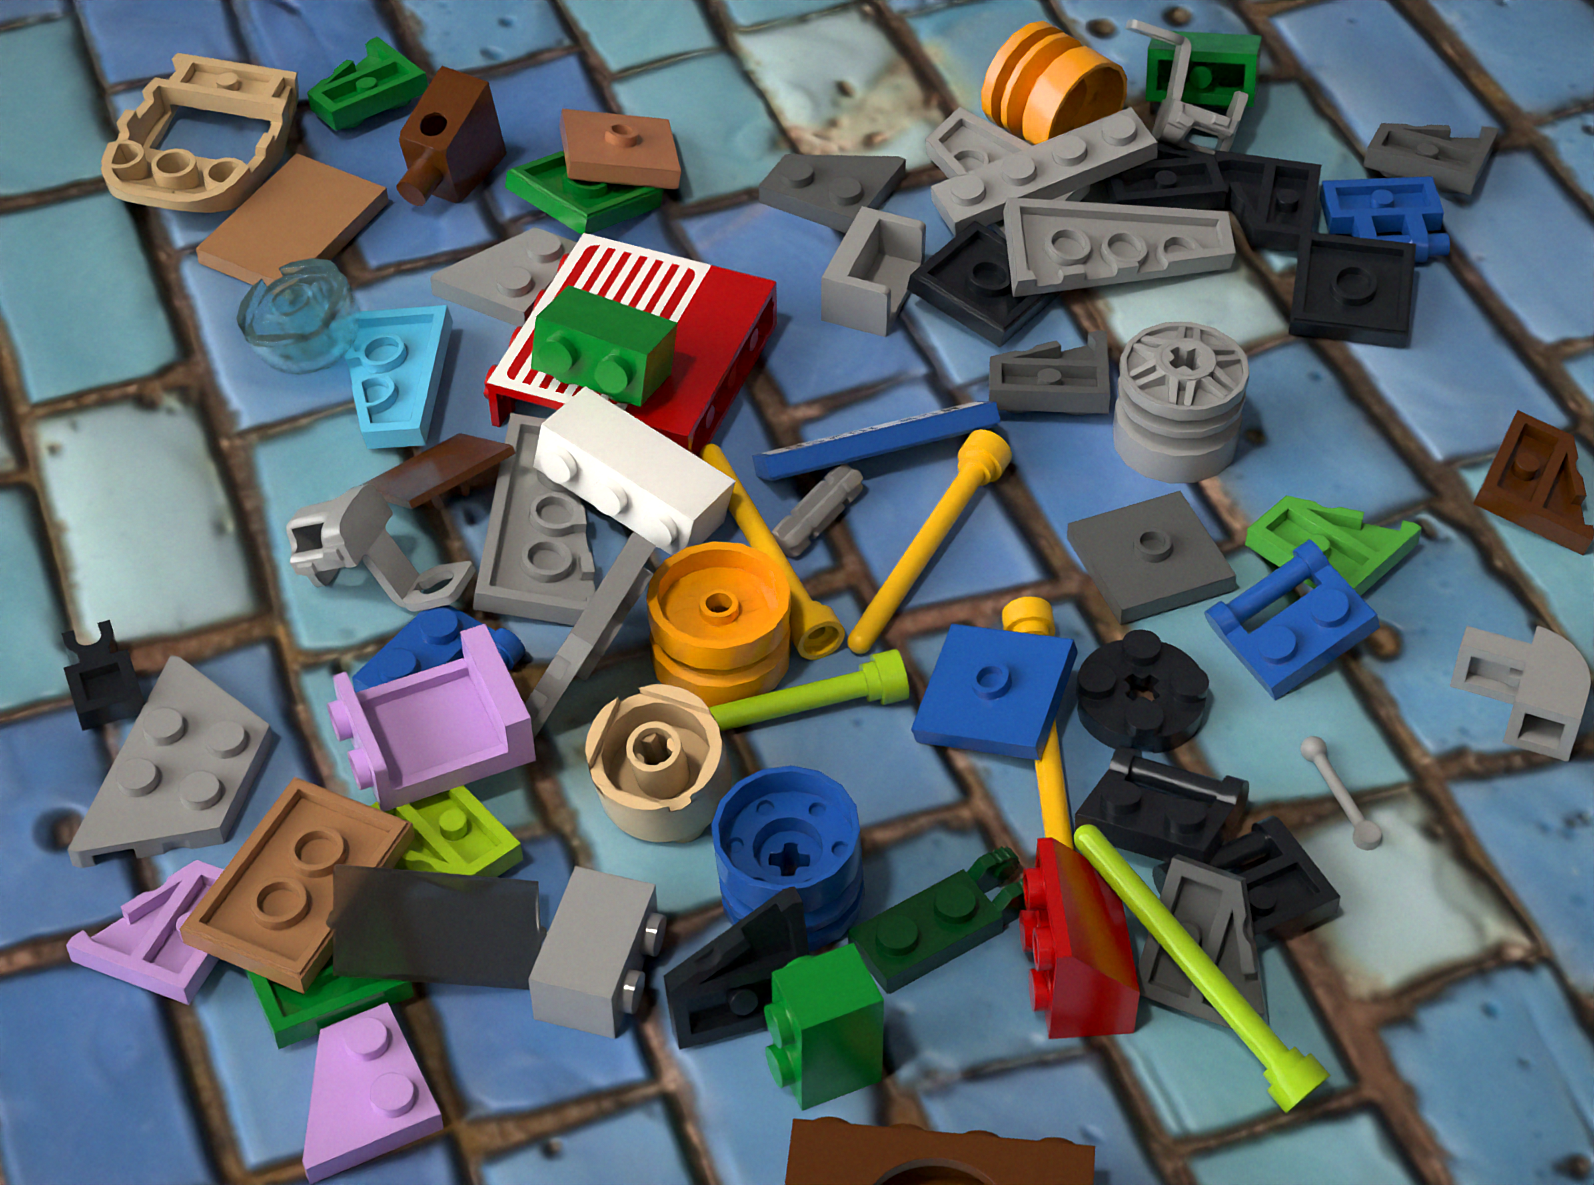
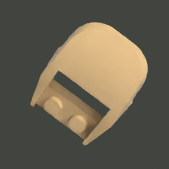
[101,53,299,213]

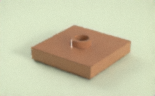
[559,109,681,189]

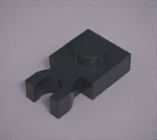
[61,620,145,731]

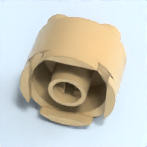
[585,684,732,843]

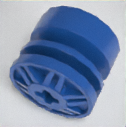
[711,765,865,951]

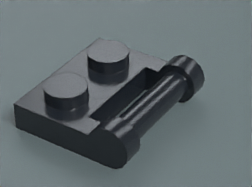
[1075,745,1249,865]
[1152,815,1341,949]

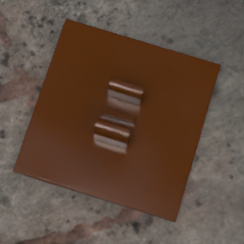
[360,433,516,510]

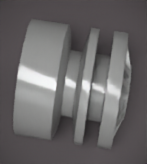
[1112,322,1250,484]

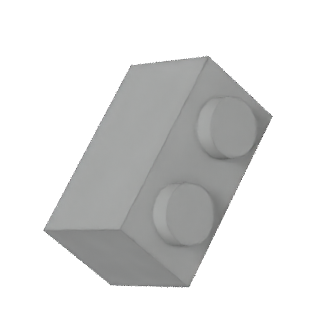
[529,866,666,1039]

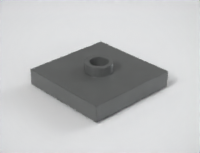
[1067,491,1237,625]

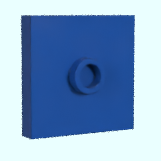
[911,624,1078,760]

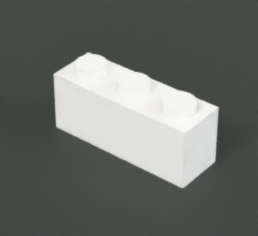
[533,386,735,555]

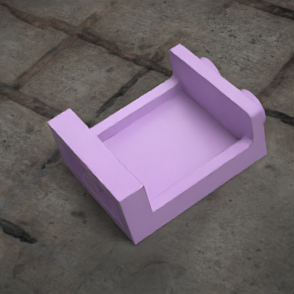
[327,624,536,812]

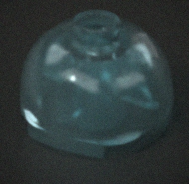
[236,258,361,375]

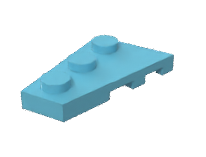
[336,305,453,449]

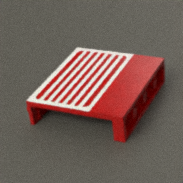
[484,233,777,457]

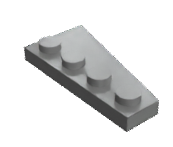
[1003,197,1236,297]
[473,413,595,625]

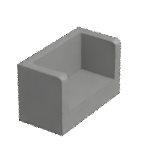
[821,206,926,337]

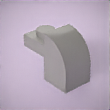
[1450,626,1591,762]

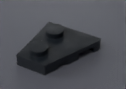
[1214,150,1322,252]
[663,886,809,1050]

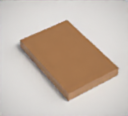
[196,153,389,300]
[180,777,415,994]

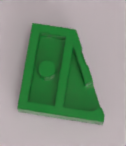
[307,36,428,131]

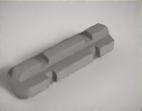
[772,463,863,558]

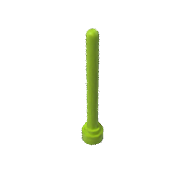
[708,649,910,731]
[1074,824,1331,1114]

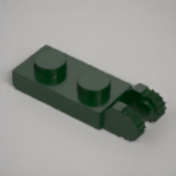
[848,846,1026,994]

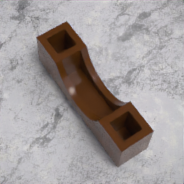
[785,1116,1095,1185]

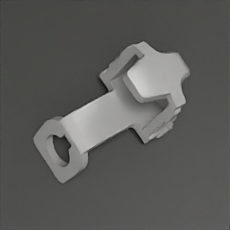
[1125,19,1248,155]
[286,484,476,612]

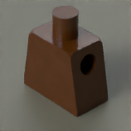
[397,66,507,206]

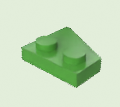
[1245,495,1422,596]

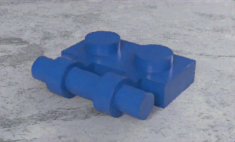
[1319,176,1450,263]

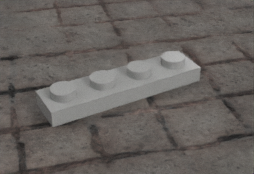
[931,107,1157,237]

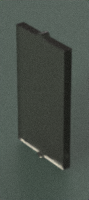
[326,864,548,990]

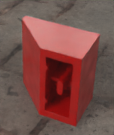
[1019,837,1140,1039]

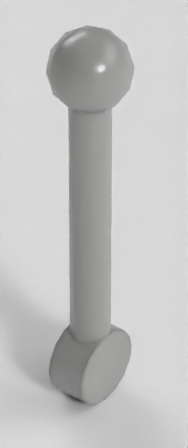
[1300,736,1382,850]

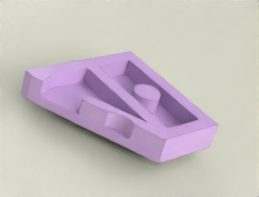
[303,1002,444,1185]

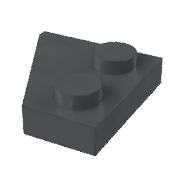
[759,154,906,233]

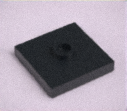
[907,221,1063,347]
[1288,231,1416,348]

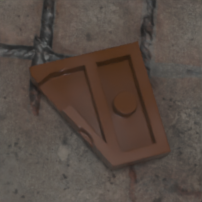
[1473,410,1594,555]

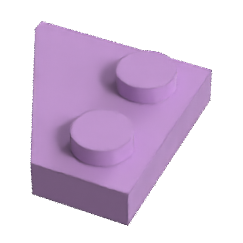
[66,860,224,1005]

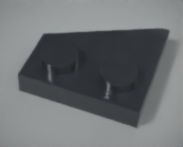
[1103,143,1227,210]

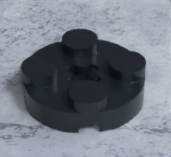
[1076,629,1209,753]

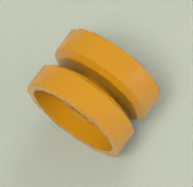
[646,541,791,707]

